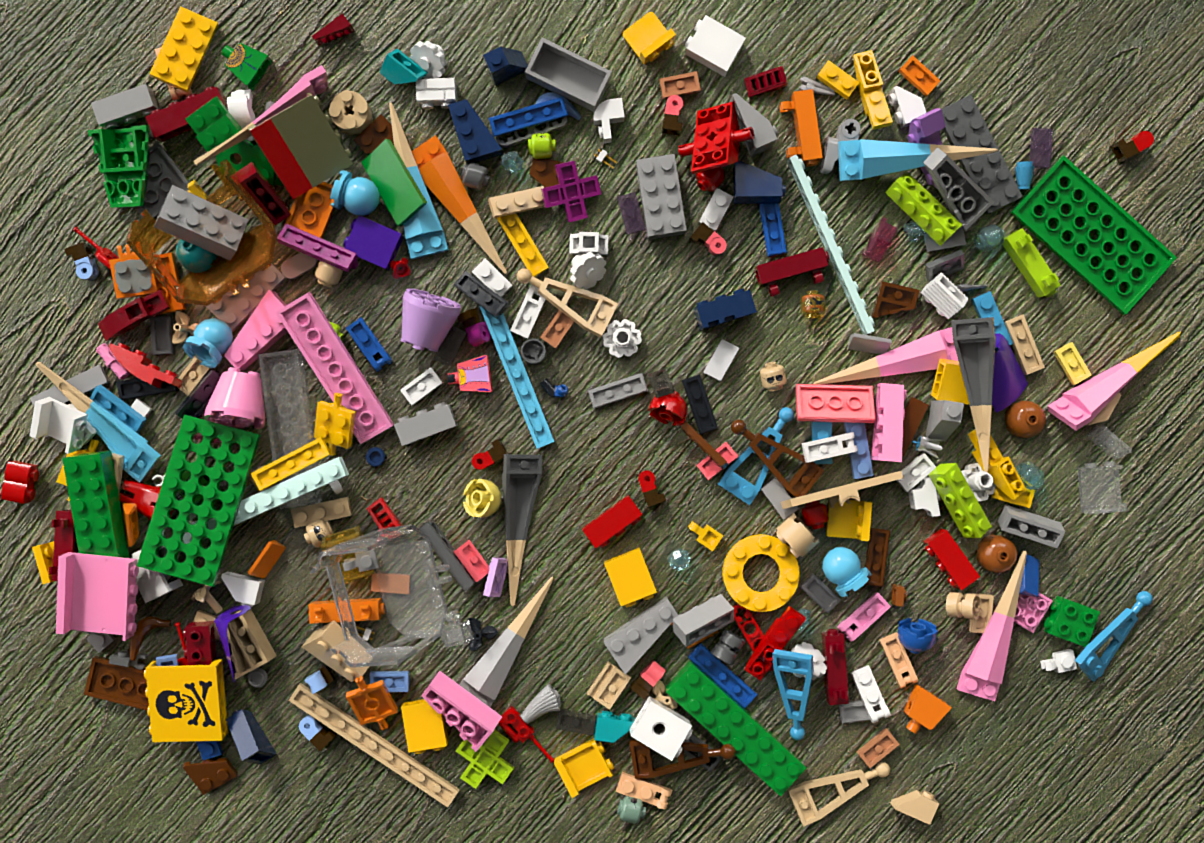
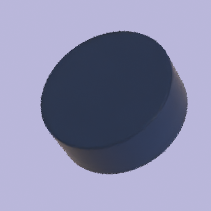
[366,447,386,467]

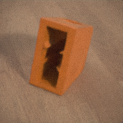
[904,684,952,734]

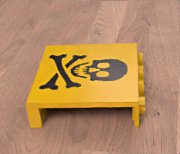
[144,659,228,742]

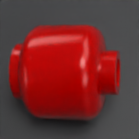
[696,167,725,192]
[802,500,829,529]

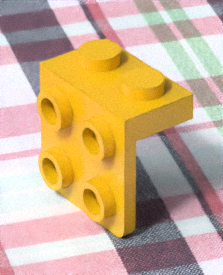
[623,12,676,65]

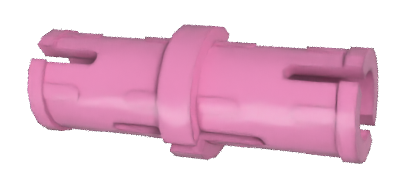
[96,343,130,380]

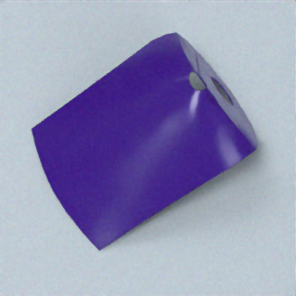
[992,333,1028,413]
[214,605,251,683]

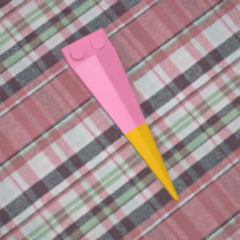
[1048,331,1181,431]

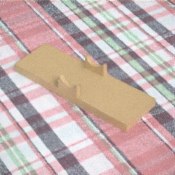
[781,471,903,509]

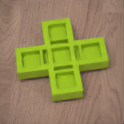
[456,729,514,789]

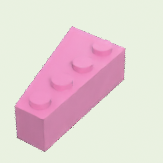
[224,290,288,371]
[421,671,502,752]

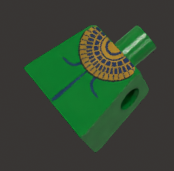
[221,43,273,91]

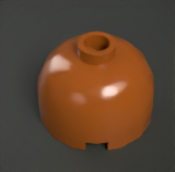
[1005,401,1046,438]
[976,535,1017,573]

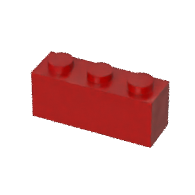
[582,495,643,548]
[923,528,980,590]

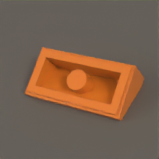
[122,503,140,547]
[248,540,286,578]

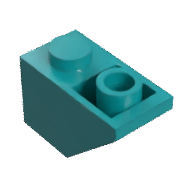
[594,711,635,743]

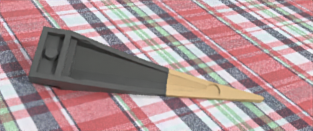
[951,317,996,472]
[502,454,542,607]

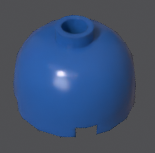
[898,618,938,654]

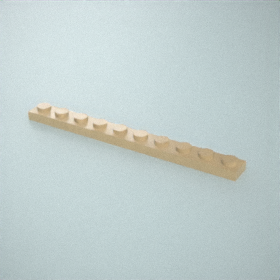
[288,683,459,807]

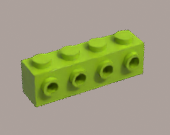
[885,172,962,246]
[928,463,992,538]

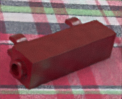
[754,247,830,297]
[49,509,79,581]
[821,629,849,705]

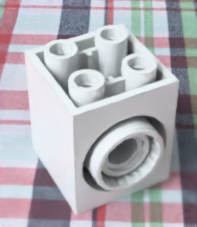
[629,696,693,761]

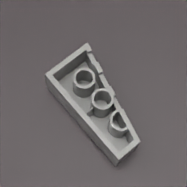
[923,147,994,231]
[603,596,678,675]

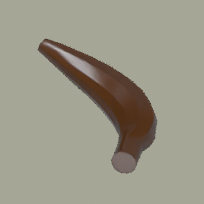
[130,616,171,661]

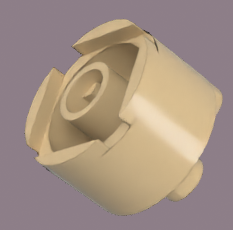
[329,90,372,135]
[776,513,820,558]

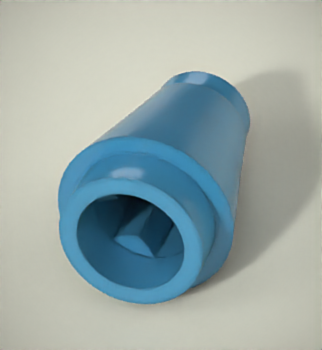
[1014,161,1035,189]

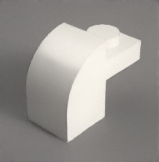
[227,89,256,129]
[594,98,624,143]

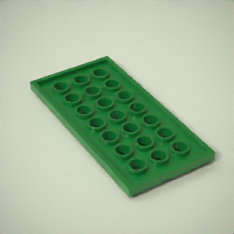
[1010,155,1177,315]
[136,415,261,587]

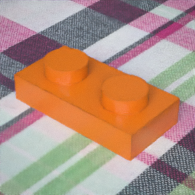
[898,55,941,97]

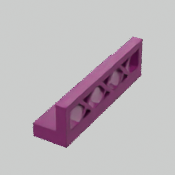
[277,224,358,272]

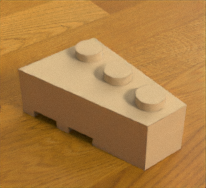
[227,609,277,679]
[302,620,374,682]

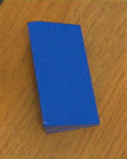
[1019,555,1039,597]

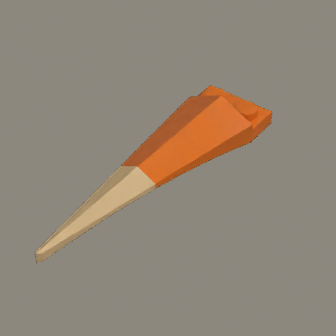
[412,135,507,274]

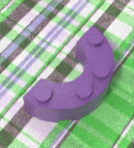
[907,108,946,189]

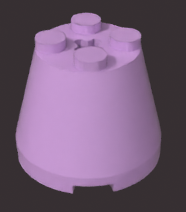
[401,288,461,352]

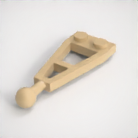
[517,268,618,338]
[787,762,890,827]

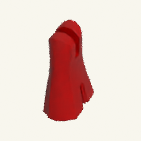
[119,480,173,520]

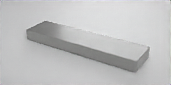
[30,365,110,406]

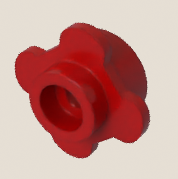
[390,257,411,279]

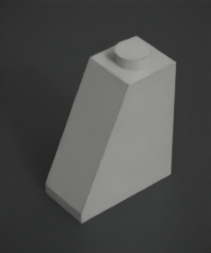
[926,400,964,441]

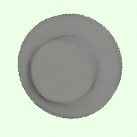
[248,668,268,688]

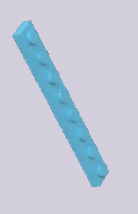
[480,307,555,448]

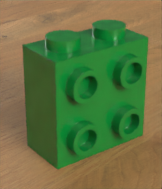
[1044,596,1100,647]

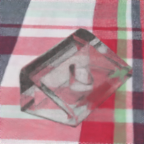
[1087,425,1132,460]

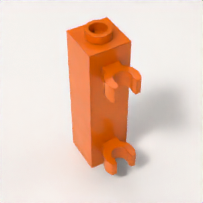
[779,89,823,166]
[308,598,385,624]

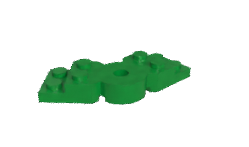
[185,96,283,186]

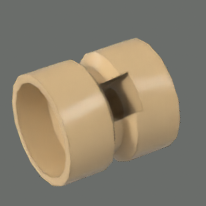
[946,592,981,619]

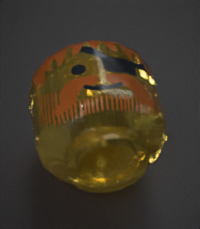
[800,290,825,318]

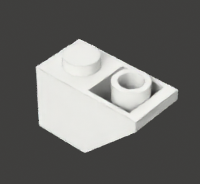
[888,86,926,128]

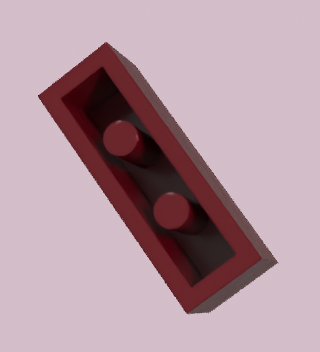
[236,162,291,225]

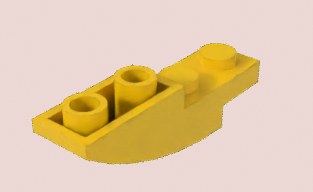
[853,50,893,130]
[968,429,1027,500]

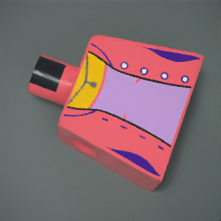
[447,355,493,392]

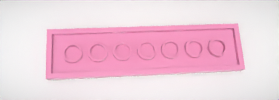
[276,292,394,444]

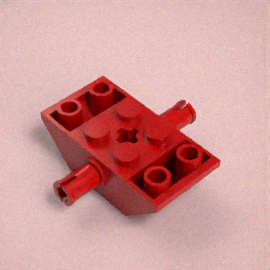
[678,101,755,174]

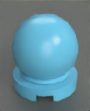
[330,170,379,216]
[183,318,234,368]
[822,547,872,597]

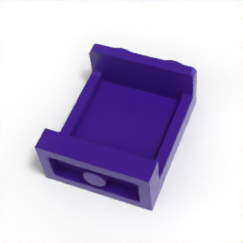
[343,215,404,271]

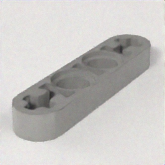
[496,117,567,148]

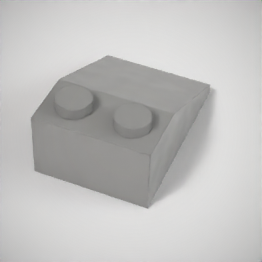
[729,93,778,157]

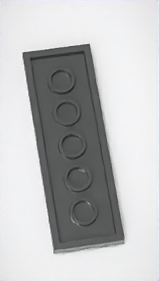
[942,94,1023,215]

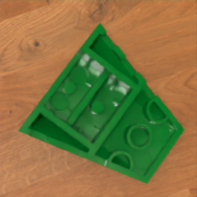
[87,125,149,208]

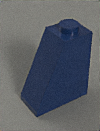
[483,46,528,86]
[733,160,786,204]
[226,709,277,765]

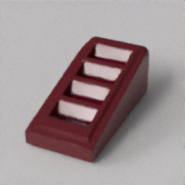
[312,14,355,46]
[744,66,787,98]

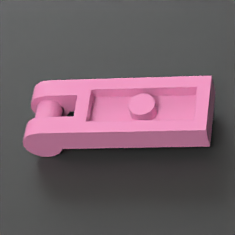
[837,591,891,642]

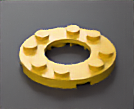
[722,535,800,612]

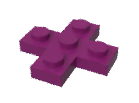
[541,160,601,222]

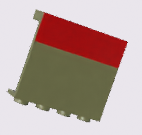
[247,92,353,199]

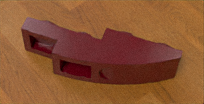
[98,290,171,341]

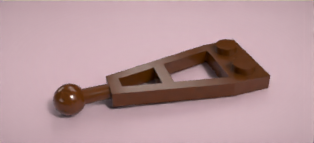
[731,419,824,497]
[629,739,736,779]

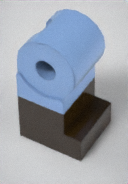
[64,242,99,280]
[304,665,335,694]
[299,715,337,751]

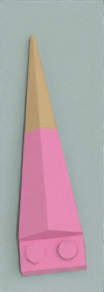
[194,65,328,166]
[813,327,958,385]
[956,551,1027,701]

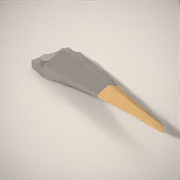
[459,577,553,707]

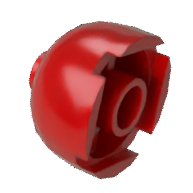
[648,390,687,426]

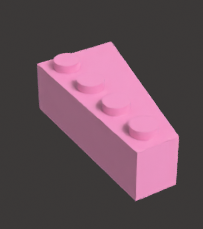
[871,383,906,462]

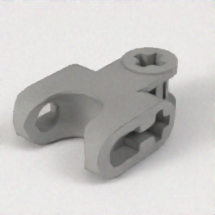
[820,119,860,174]

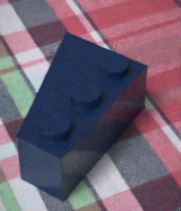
[448,99,504,165]
[693,288,757,331]

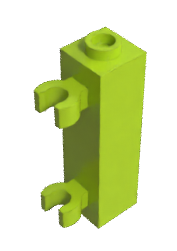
[1000,228,1061,298]

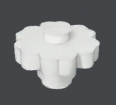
[409,41,447,79]
[570,252,606,289]
[603,319,642,358]
[961,463,996,502]
[791,642,827,680]

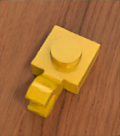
[688,521,723,551]

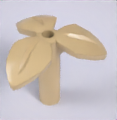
[172,311,198,344]
[191,581,223,614]
[652,680,678,709]

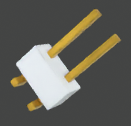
[594,149,617,169]
[351,625,375,641]

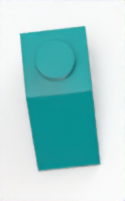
[379,49,428,84]

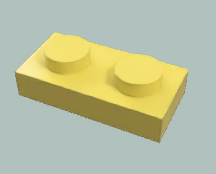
[1053,342,1091,385]

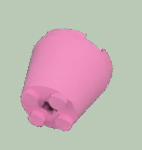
[204,368,266,429]

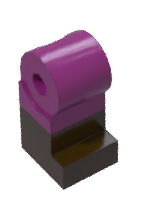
[457,307,490,347]

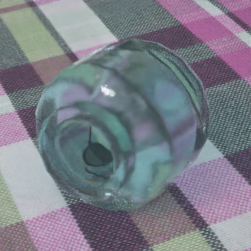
[974,224,1005,252]
[1015,462,1044,490]

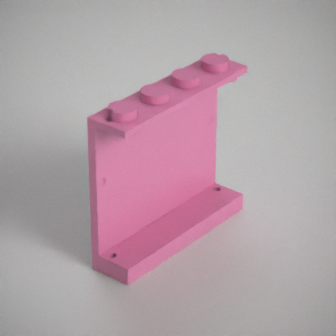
[56,552,139,641]

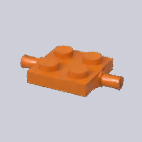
[346,676,397,730]

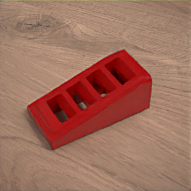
[366,497,406,541]

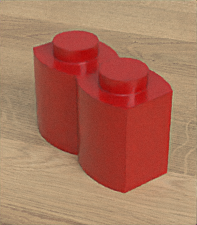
[1,461,39,504]

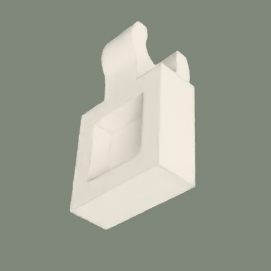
[1040,649,1077,673]

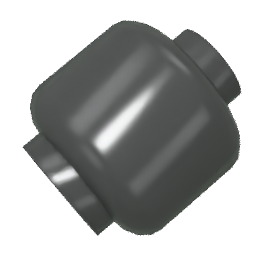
[460,162,491,191]

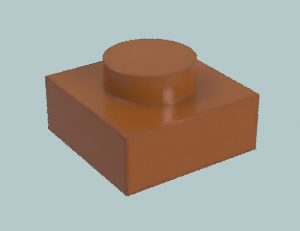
[891,584,907,607]

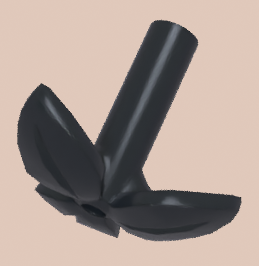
[467,618,498,651]

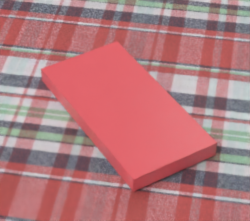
[795,384,875,423]

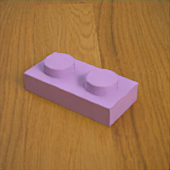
[483,557,508,597]

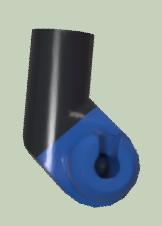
[540,378,568,397]

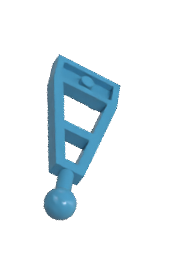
[717,407,794,505]
[1075,591,1153,682]
[772,649,814,741]

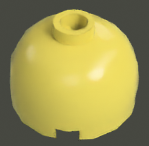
[463,479,501,518]

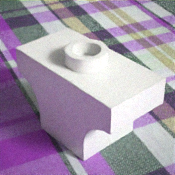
[570,232,608,255]
[908,477,940,517]

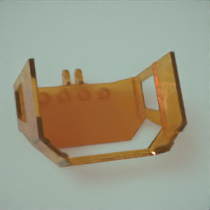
[126,159,277,306]

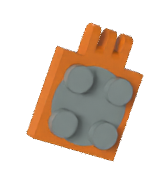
[109,243,157,300]

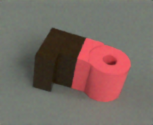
[661,95,683,136]
[689,222,727,256]
[630,660,666,700]

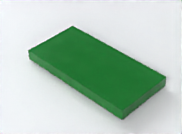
[361,139,427,226]

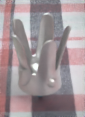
[913,436,943,459]

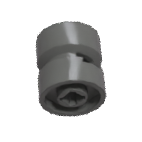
[521,338,547,365]
[711,629,746,665]

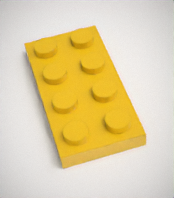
[149,6,219,93]

